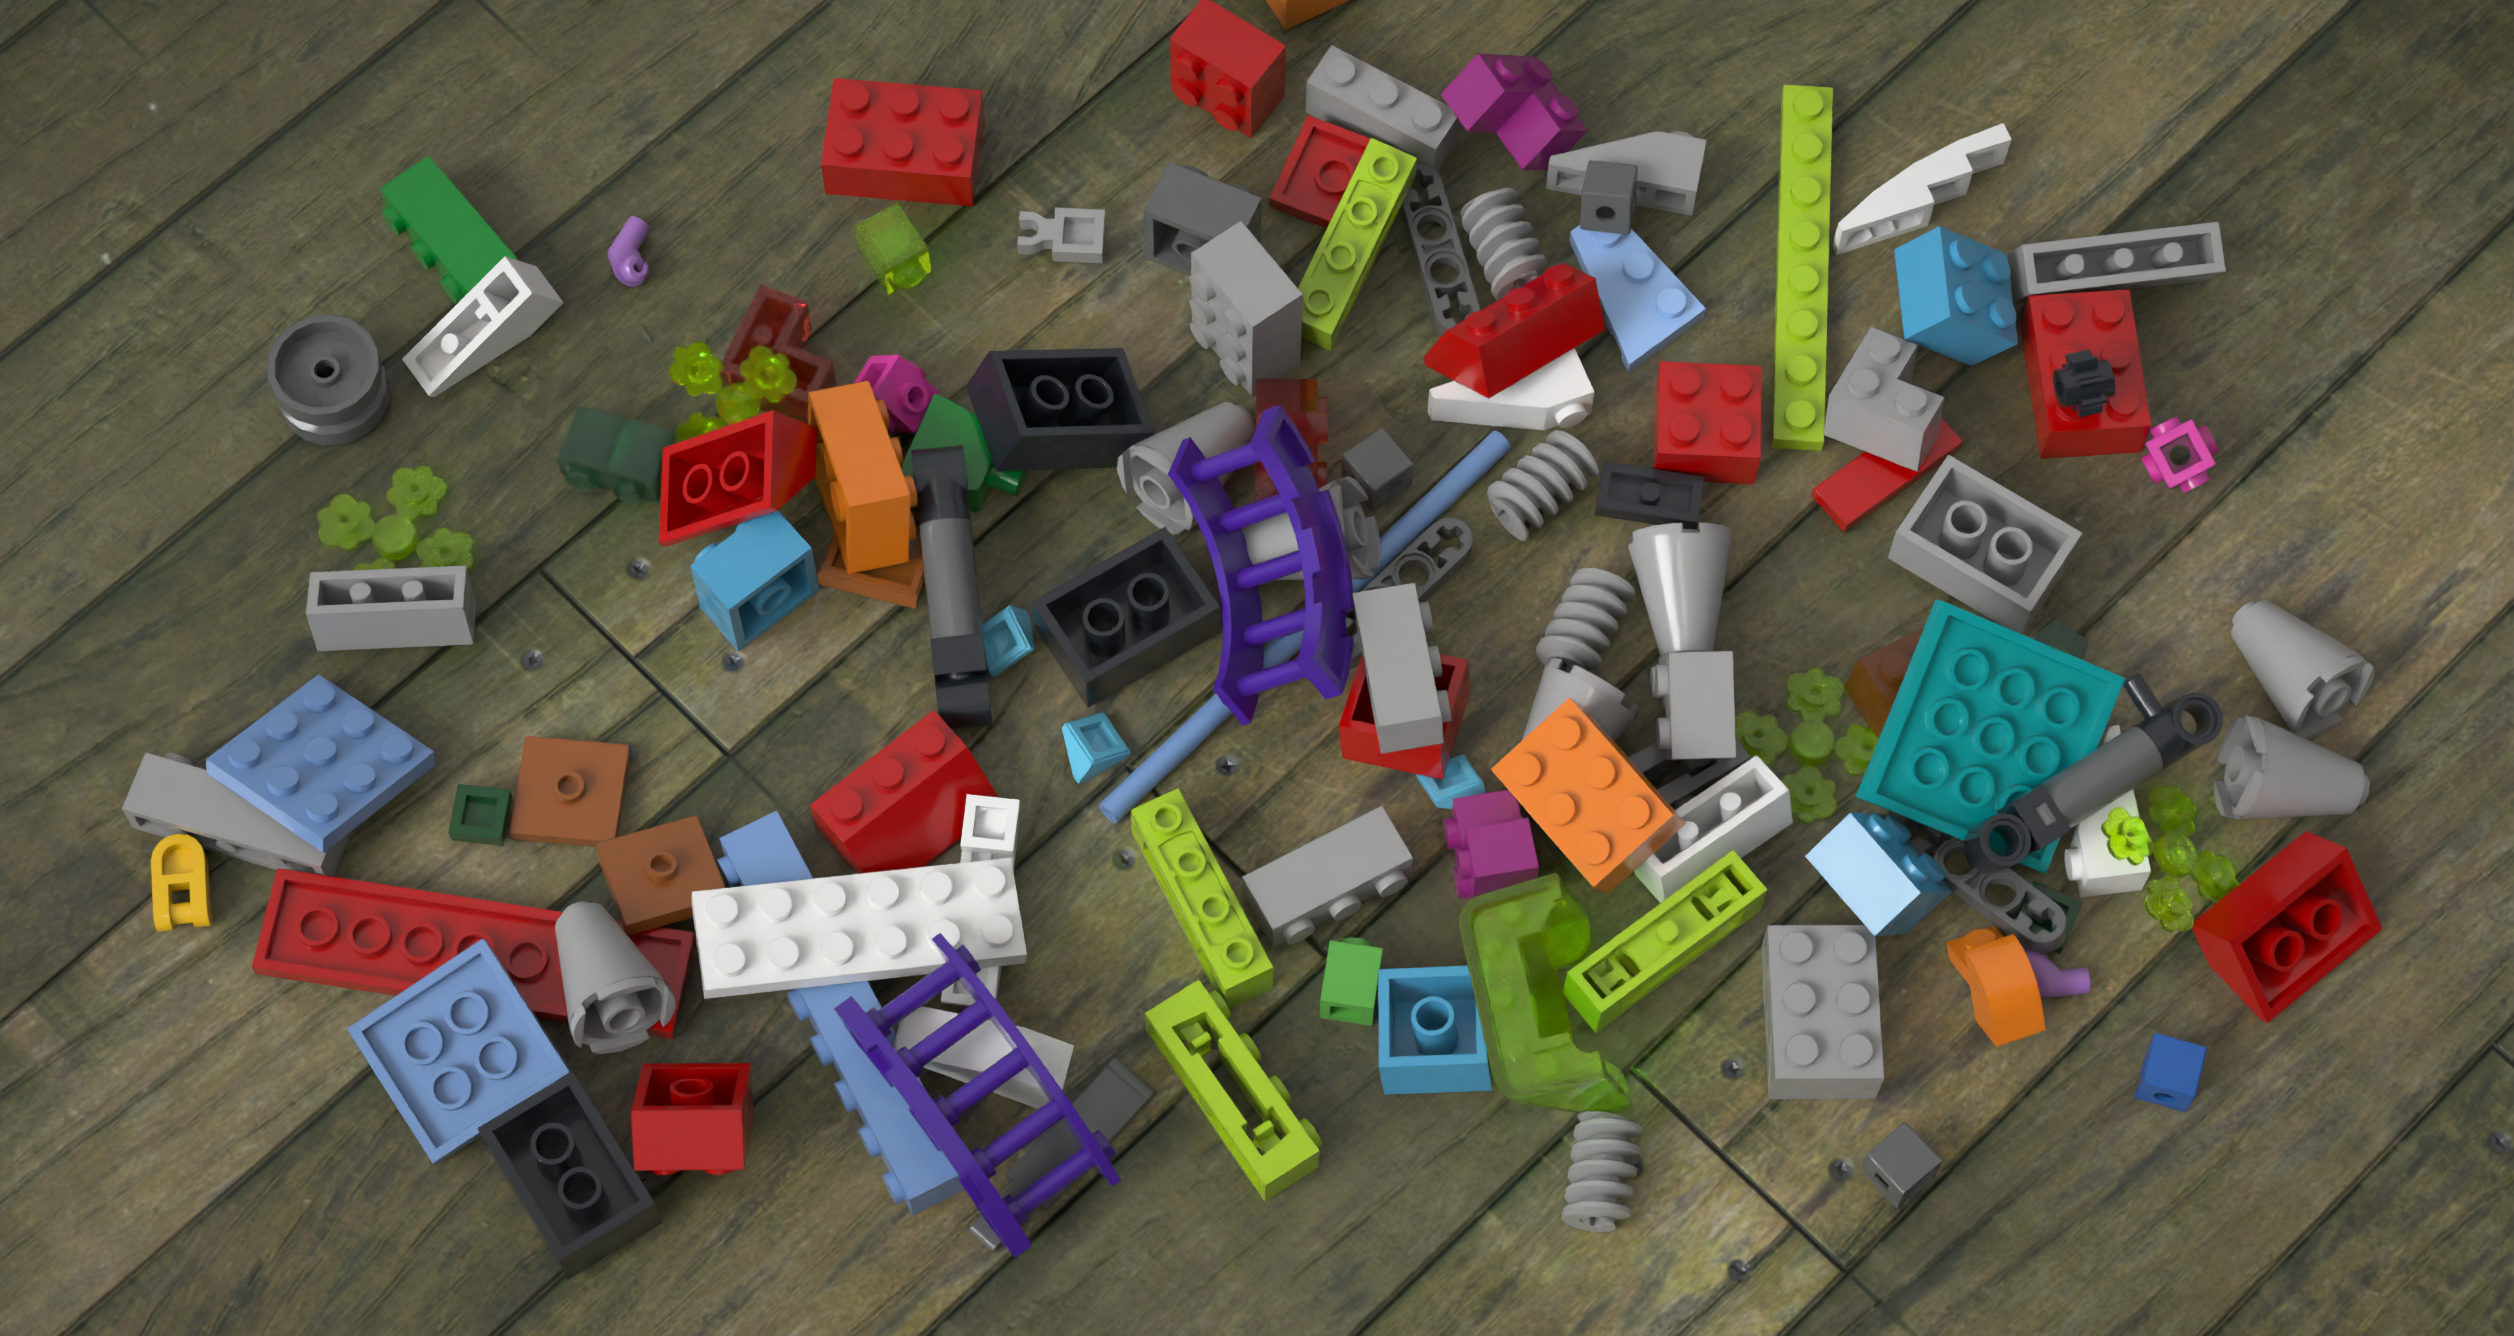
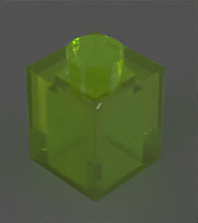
[854,203,931,295]

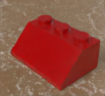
[1423,263,1605,399]
[659,410,817,547]
[810,710,999,874]
[2190,831,2383,1023]

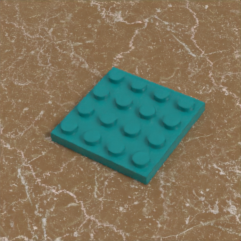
[1856,600,2125,874]

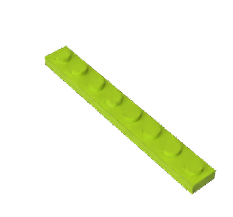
[1771,85,1833,451]

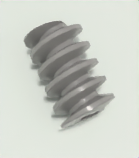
[1460,188,1548,300]
[1487,430,1599,541]
[1536,568,1636,673]
[1561,1111,1643,1233]

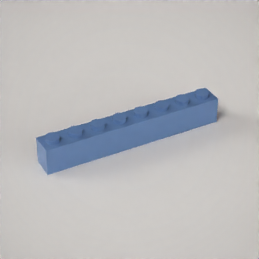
[717,810,964,1216]

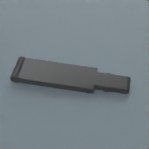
[969,1057,1157,1253]

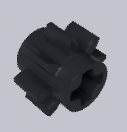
[2053,349,2115,417]

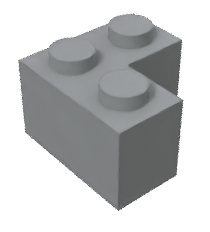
[1824,327,1944,472]
[1650,651,1736,760]

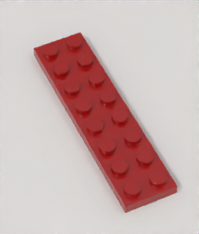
[252,868,696,1039]

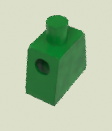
[901,393,1027,512]

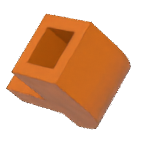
[1946,926,2046,1047]

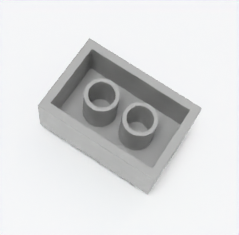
[1189,221,1303,396]
[1888,455,2083,635]
[1761,925,1884,1099]

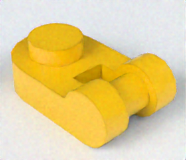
[151,834,213,932]

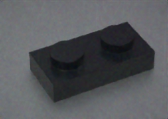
[1595,461,1705,530]

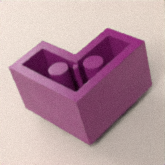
[1441,53,1588,171]
[1443,790,1539,915]

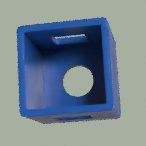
[2135,1033,2207,1112]

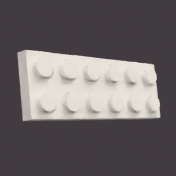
[691,858,1027,999]

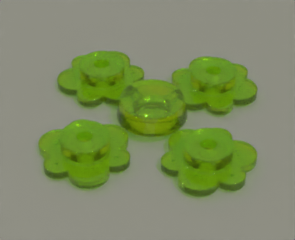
[669,341,797,442]
[317,466,474,570]
[1735,667,1879,824]
[2101,785,2239,932]

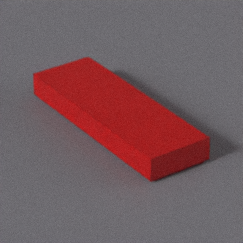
[1811,418,1963,533]

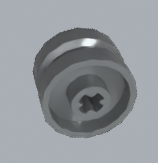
[267,314,390,446]

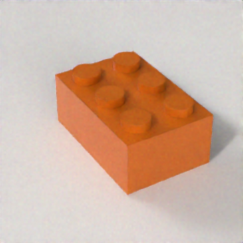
[808,381,917,574]
[1491,697,1687,895]

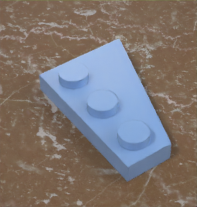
[1569,225,1706,373]

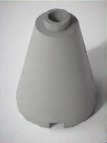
[1117,402,1255,534]
[1242,476,1381,580]
[1628,523,1732,656]
[2231,600,2375,740]
[1522,658,1640,742]
[2214,715,2370,820]
[555,901,676,1054]

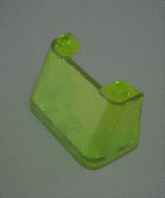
[1459,873,1634,1114]

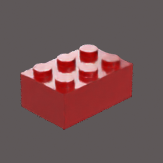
[821,78,985,207]
[2020,289,2151,459]

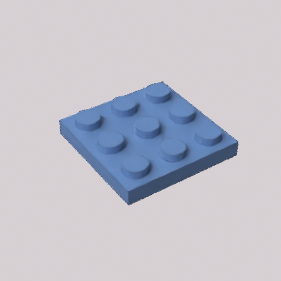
[206,674,435,853]
[347,938,572,1165]

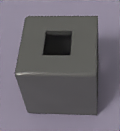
[1580,160,1638,235]
[1341,427,1413,511]
[1861,1122,1943,1209]

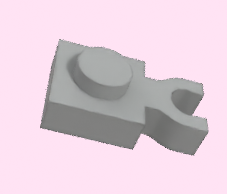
[1017,207,1106,263]

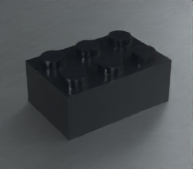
[966,348,1155,472]
[1032,527,1220,708]
[477,1071,662,1280]

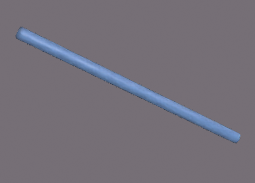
[1098,430,1511,824]

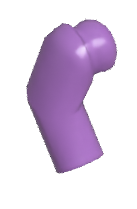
[607,216,651,287]
[2022,946,2090,998]

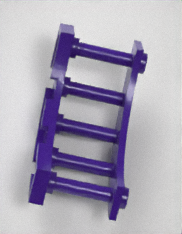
[1168,405,1354,725]
[834,933,1121,1258]

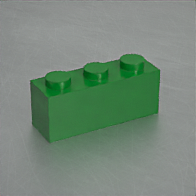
[379,155,518,305]

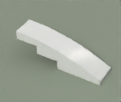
[1833,123,2011,255]

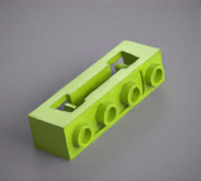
[1298,138,1417,351]
[1131,788,1273,1009]
[1563,850,1767,1033]
[1145,979,1322,1201]

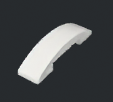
[941,794,1020,1007]

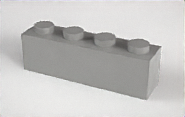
[2007,222,2226,303]
[122,752,351,876]

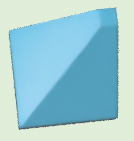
[982,605,1035,677]
[1062,712,1131,784]
[1416,754,1486,809]

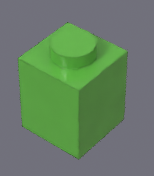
[1319,937,1383,1026]

